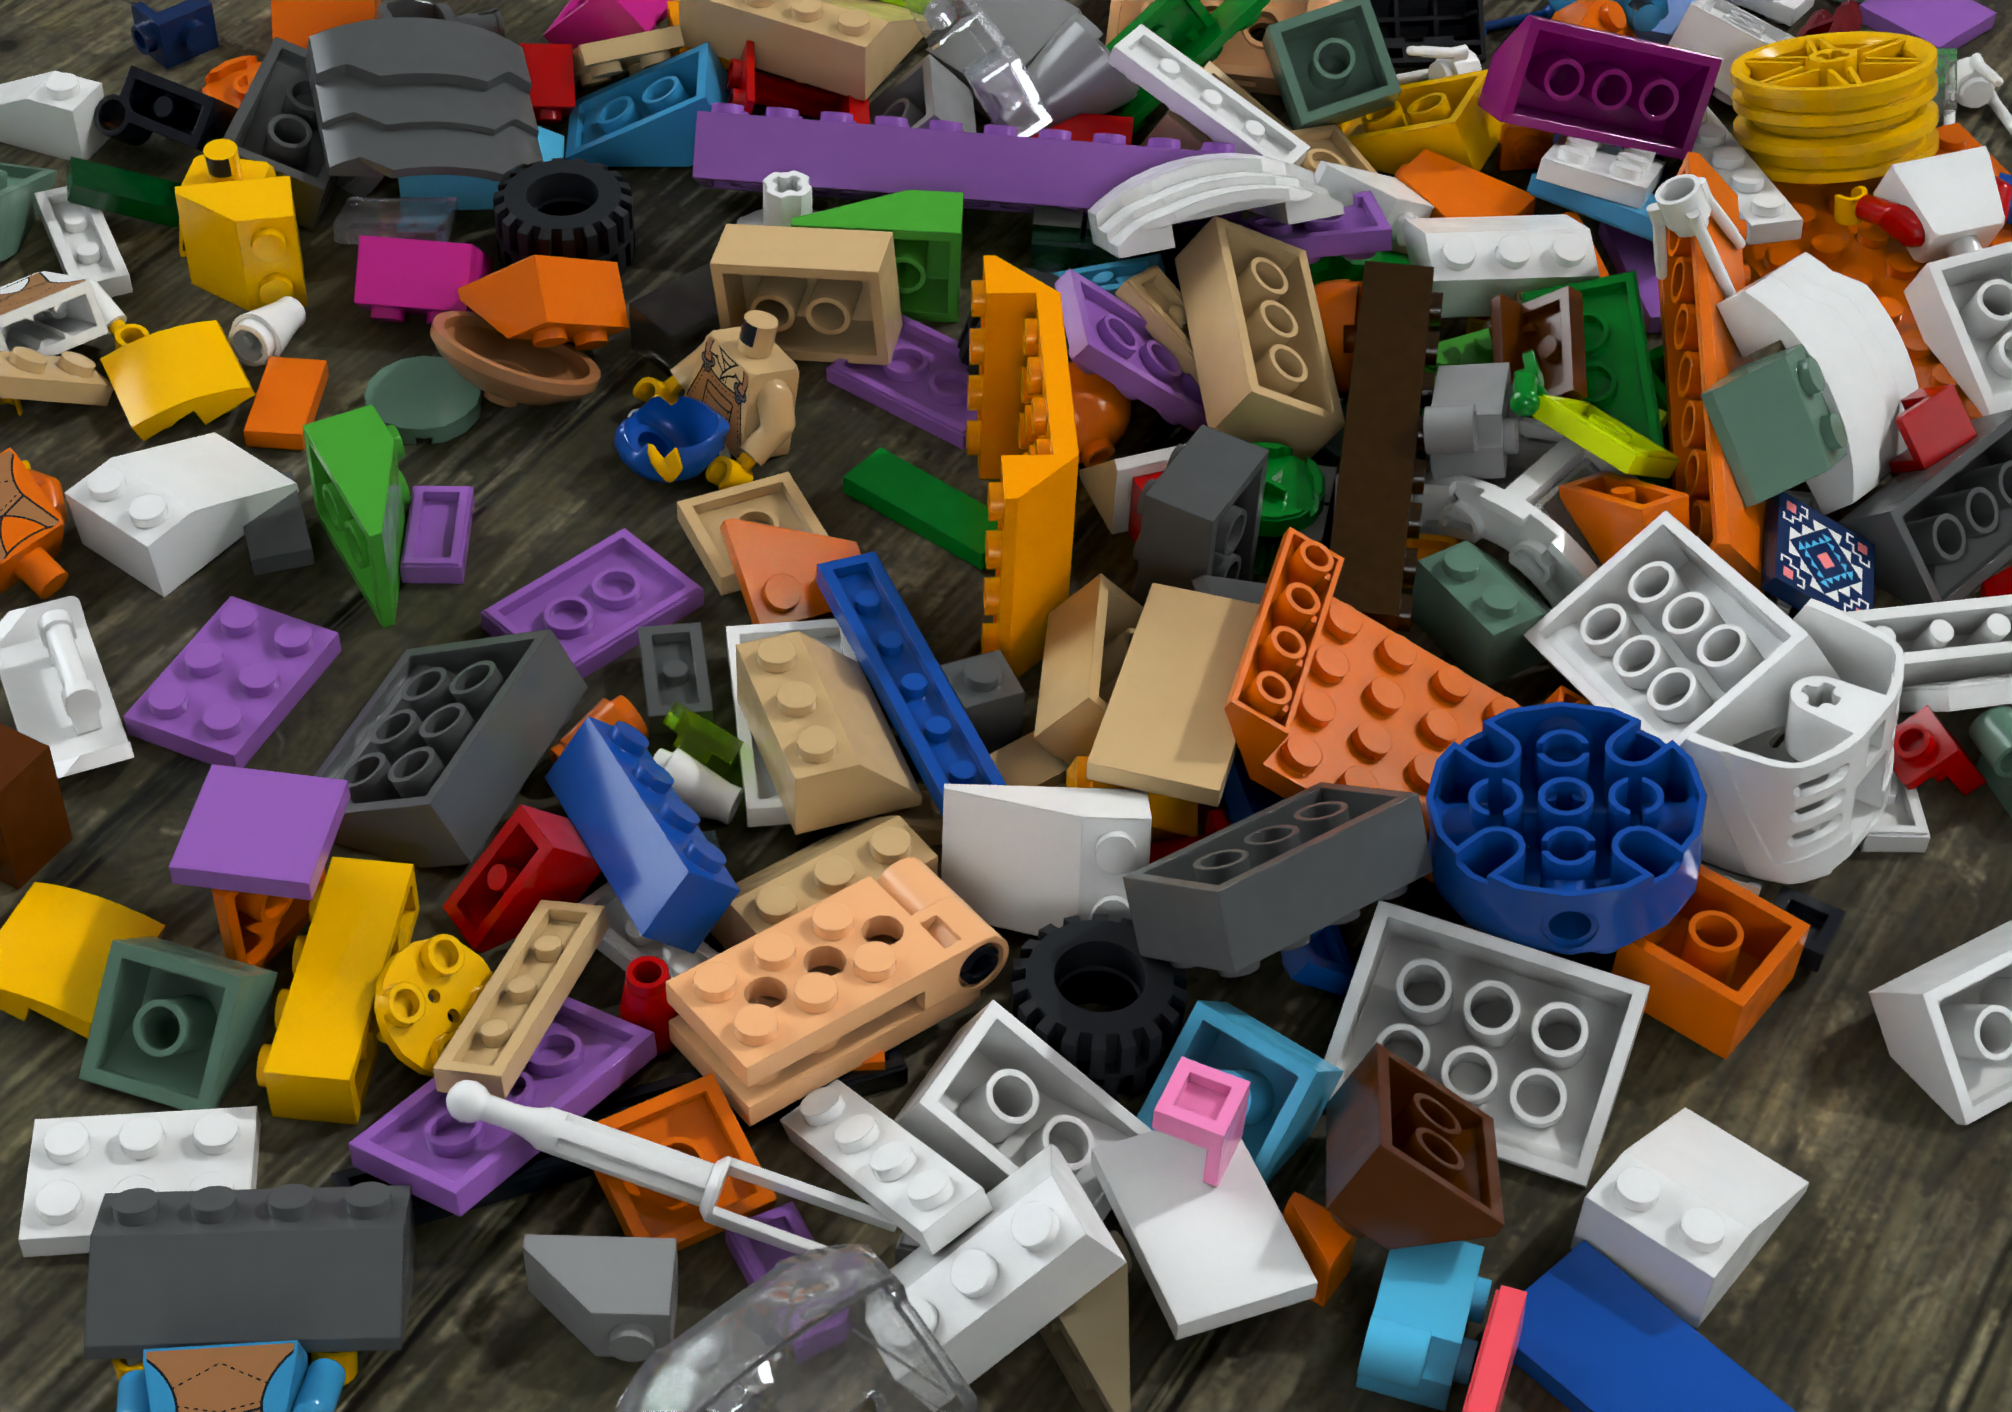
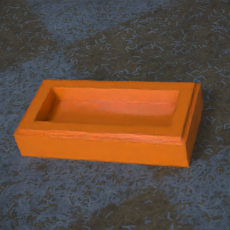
[243,356,329,450]

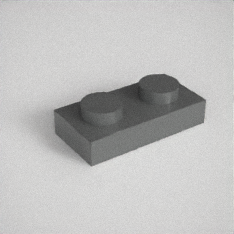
[638,622,714,734]

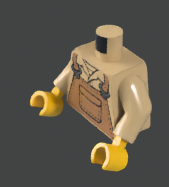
[633,310,799,490]

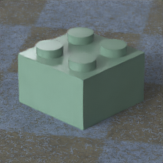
[1262,0,1401,130]

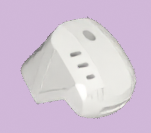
[1680,598,1905,884]

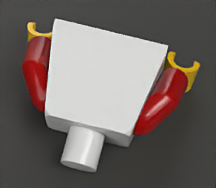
[1834,146,2012,263]

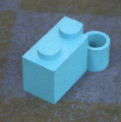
[1356,1241,1492,1411]

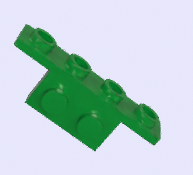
[1105,0,1270,134]

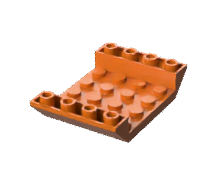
[1224,527,1592,884]

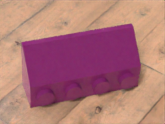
[1478,15,1723,160]

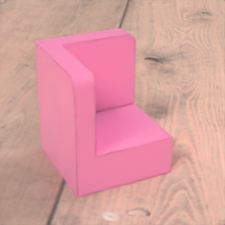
[1152,1056,1251,1187]

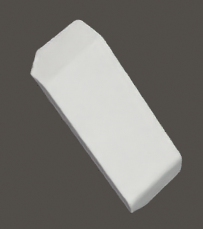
[0,596,135,778]

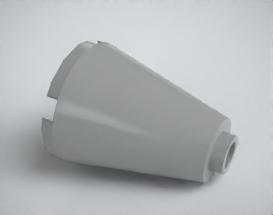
[994,12,1139,137]

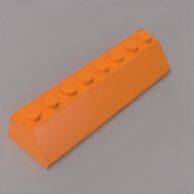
[1658,152,1766,594]

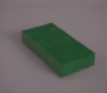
[66,157,181,227]

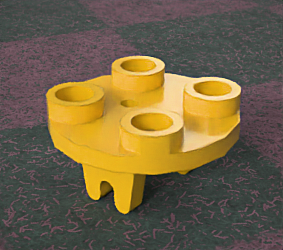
[374,934,493,1077]

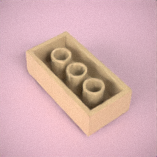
[1175,216,1345,462]

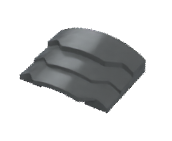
[305,17,544,182]

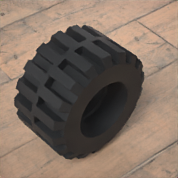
[493,158,636,277]
[1009,914,1188,1101]

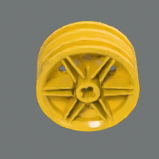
[1730,31,1939,184]

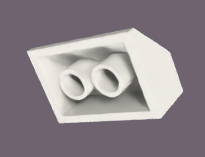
[1403,214,1600,318]
[1869,920,2012,1125]
[872,1143,1127,1401]

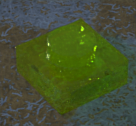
[662,701,744,765]

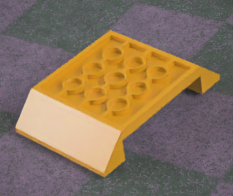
[966,255,1079,678]

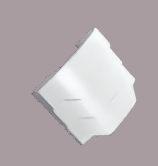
[1087,153,1344,259]
[1716,252,1918,515]

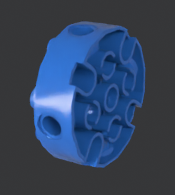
[1426,702,1707,955]

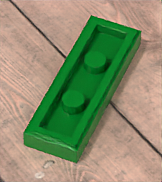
[843,447,998,570]

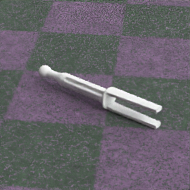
[446,1080,897,1283]

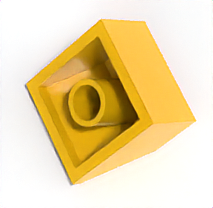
[175,176,308,312]

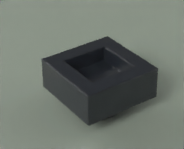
[1773,885,1846,973]

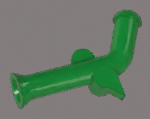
[1510,350,1549,417]

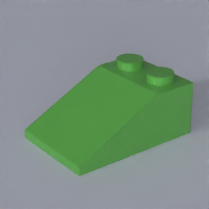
[791,190,964,323]
[302,404,411,628]

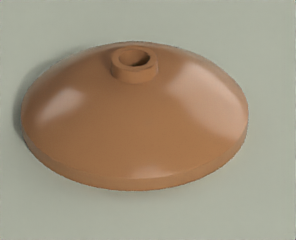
[430,311,601,408]

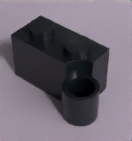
[94,65,238,152]

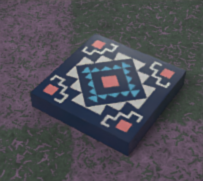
[1761,492,1875,612]

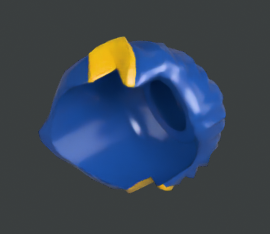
[614,394,730,483]

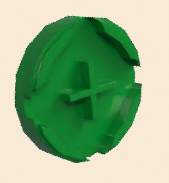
[1250,441,1325,538]

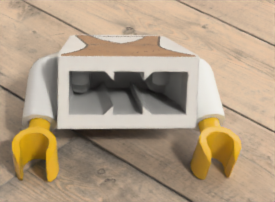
[0,271,149,416]

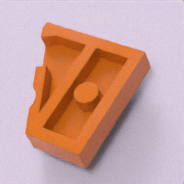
[719,518,861,624]

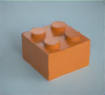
[1611,864,1811,1060]

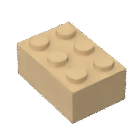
[710,224,903,365]

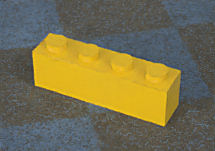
[256,857,420,1125]

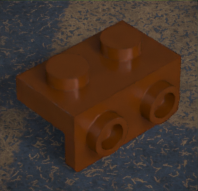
[1489,285,1588,418]

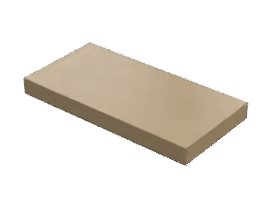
[1086,583,1260,807]

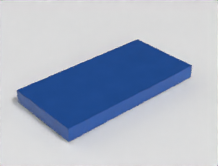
[1513,1240,1796,1412]

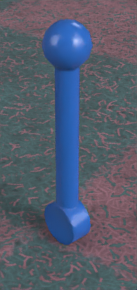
[1484,4,1555,36]

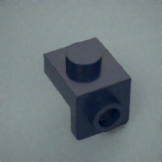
[131,0,219,69]

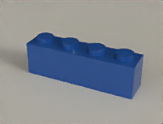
[544,716,740,954]

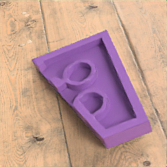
[1232,190,1392,265]

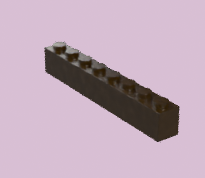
[1330,261,1443,633]

